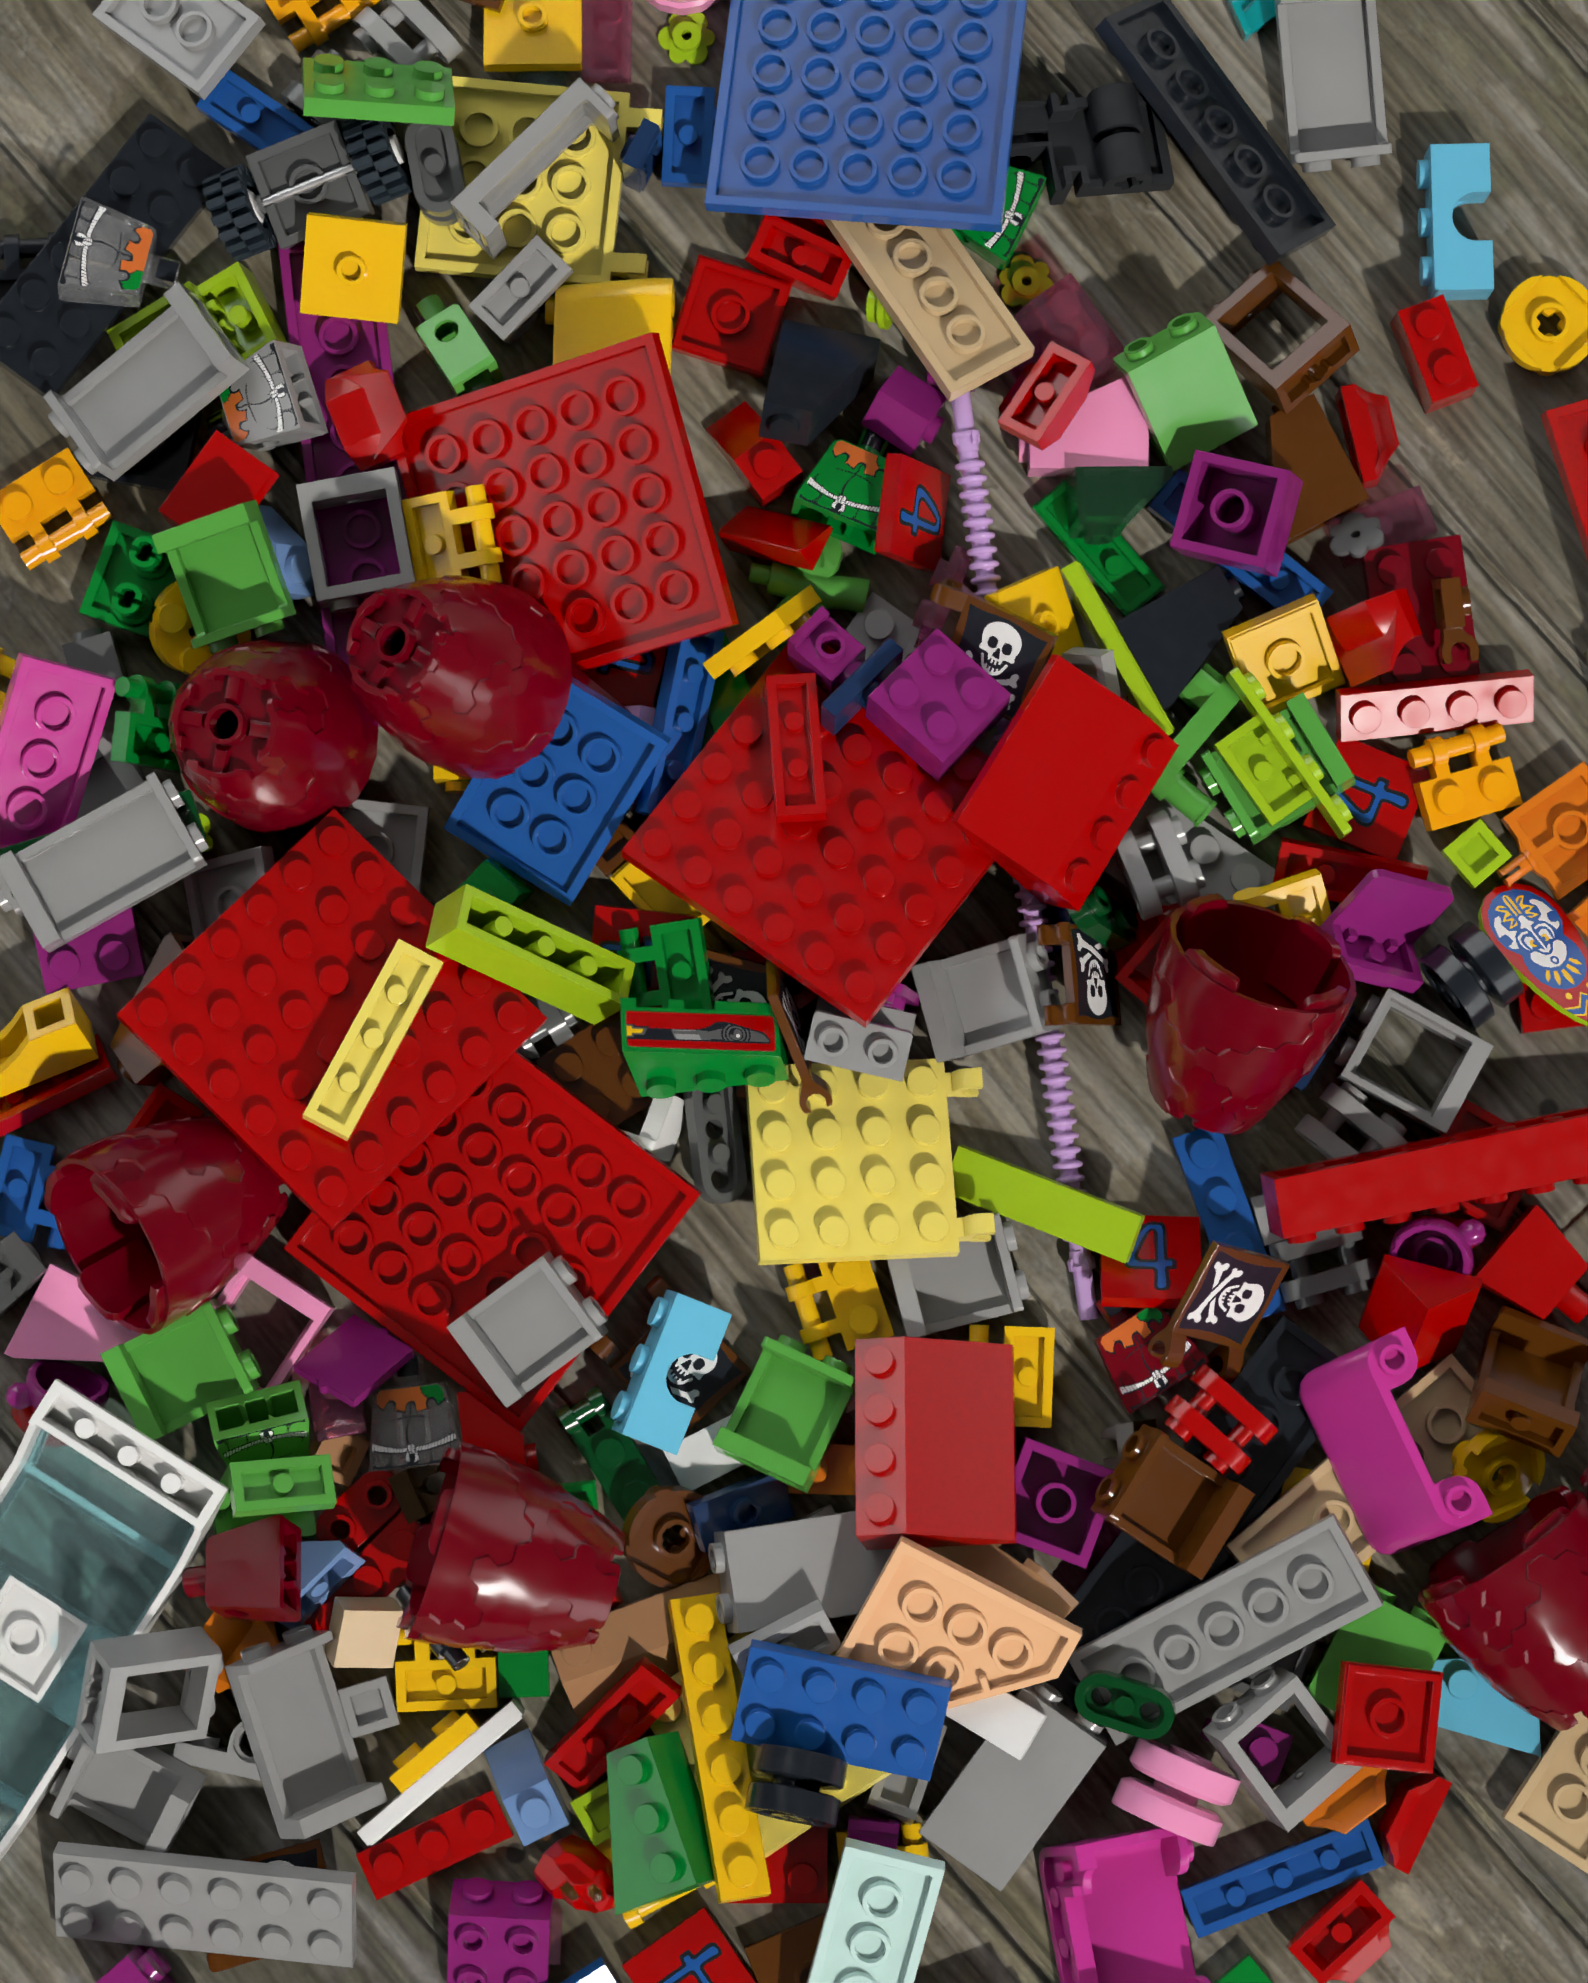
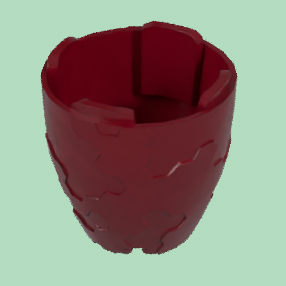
[346,575,572,779]
[168,640,379,833]
[1145,893,1357,1135]
[44,1116,289,1335]
[396,1441,625,1653]
[1418,1485,1588,1731]

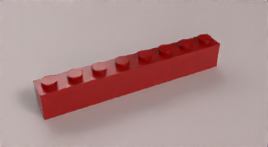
[1260,1106,1588,1244]

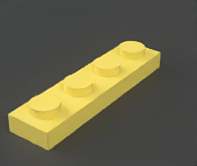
[302,939,444,1142]

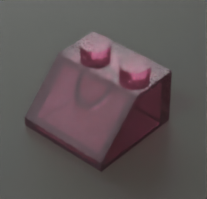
[1009,273,1125,388]

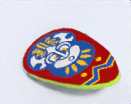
[1478,883,1588,1027]

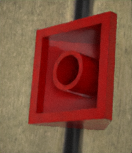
[158,430,280,527]
[1358,1254,1482,1369]

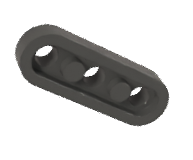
[683,1086,747,1204]

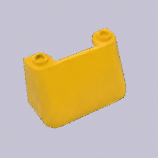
[545,278,675,376]

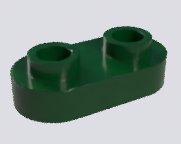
[1067,885,1138,952]
[1075,1670,1176,1739]

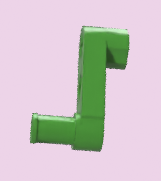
[1150,663,1240,827]

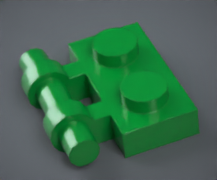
[110,674,182,773]
[617,917,715,1010]

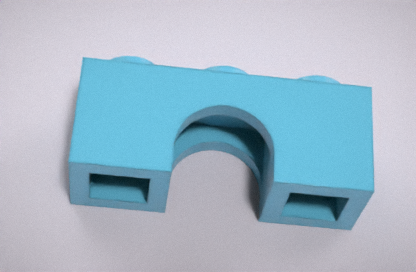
[1416,143,1494,300]
[610,1289,732,1455]

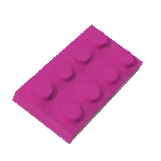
[0,652,117,849]

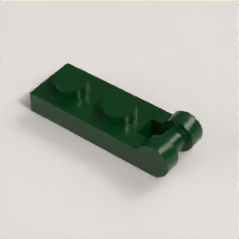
[555,1385,661,1521]

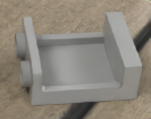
[911,932,1062,1063]
[804,996,917,1082]
[886,1213,1030,1337]
[446,1251,609,1408]
[49,1733,207,1853]

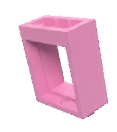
[217,1255,335,1391]

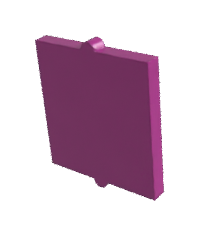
[293,1314,414,1408]

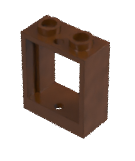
[1206,262,1360,415]

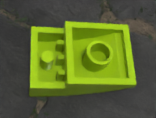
[107,261,288,361]

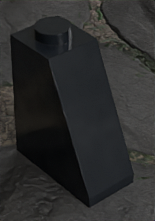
[759,319,881,446]
[1115,565,1245,712]

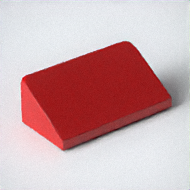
[718,506,833,571]

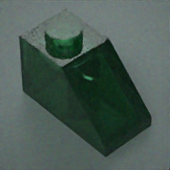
[1065,466,1173,545]

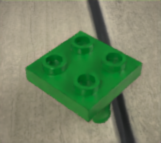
[79,520,177,639]

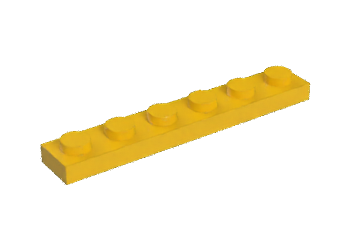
[668,1592,771,1904]

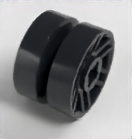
[1418,921,1524,1031]
[744,1744,848,1828]

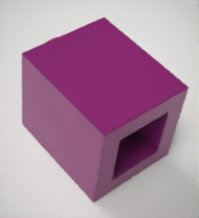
[861,365,947,456]

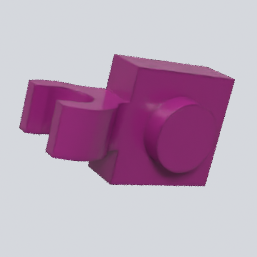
[1200,1718,1294,1784]

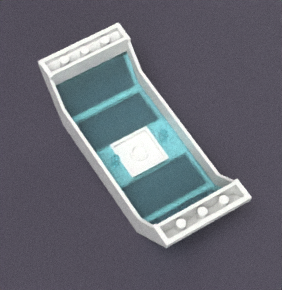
[0,1379,229,1861]

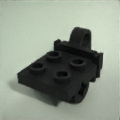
[1009,82,1174,205]

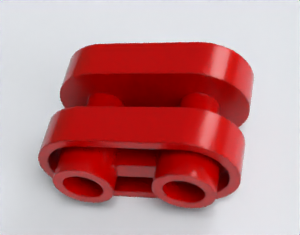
[1163,1364,1279,1477]

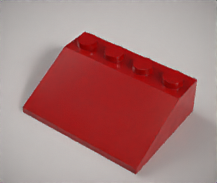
[950,654,1179,912]
[855,1336,1017,1550]

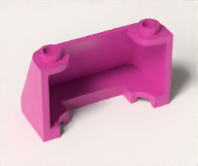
[1299,1327,1493,1555]
[1039,1827,1211,1983]

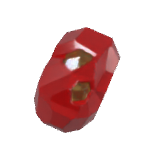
[534,1834,615,1913]

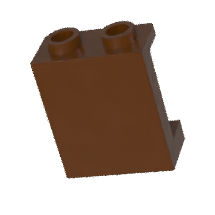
[1465,1306,1588,1458]
[1090,1424,1255,1580]

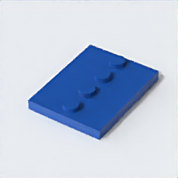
[443,677,672,906]

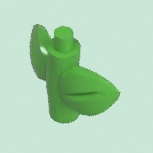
[748,536,870,652]

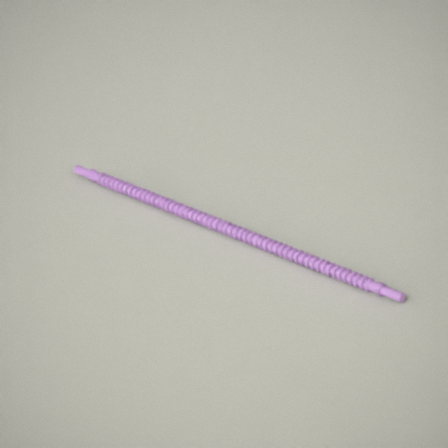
[951,391,1099,1321]

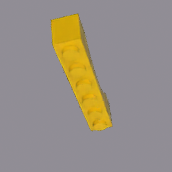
[0,987,99,1098]

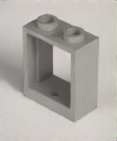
[296,467,416,614]
[1334,988,1494,1135]
[75,1626,224,1754]
[1202,1665,1362,1832]

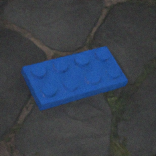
[730,1639,952,1781]

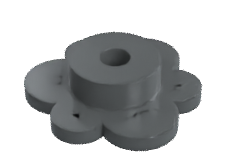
[1329,512,1385,558]

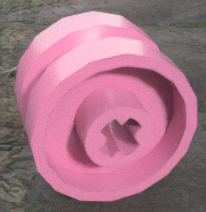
[1111,1737,1241,1847]

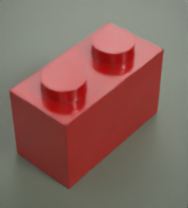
[1390,294,1479,414]

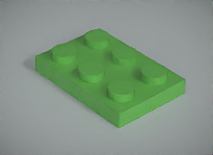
[302,54,455,126]

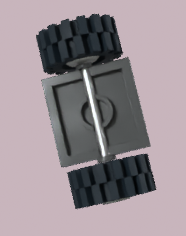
[202,119,414,261]

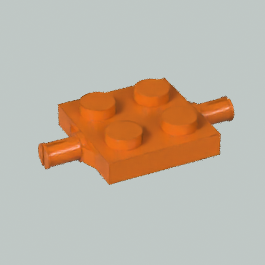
[1496,761,1588,900]

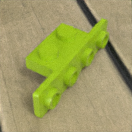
[1213,667,1353,839]

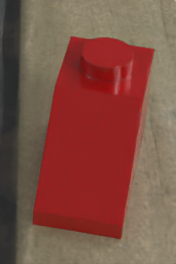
[705,401,803,509]
[457,1391,539,1472]

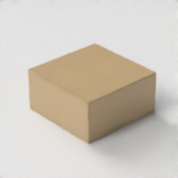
[325,1597,404,1668]

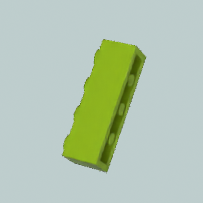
[426,884,635,1025]

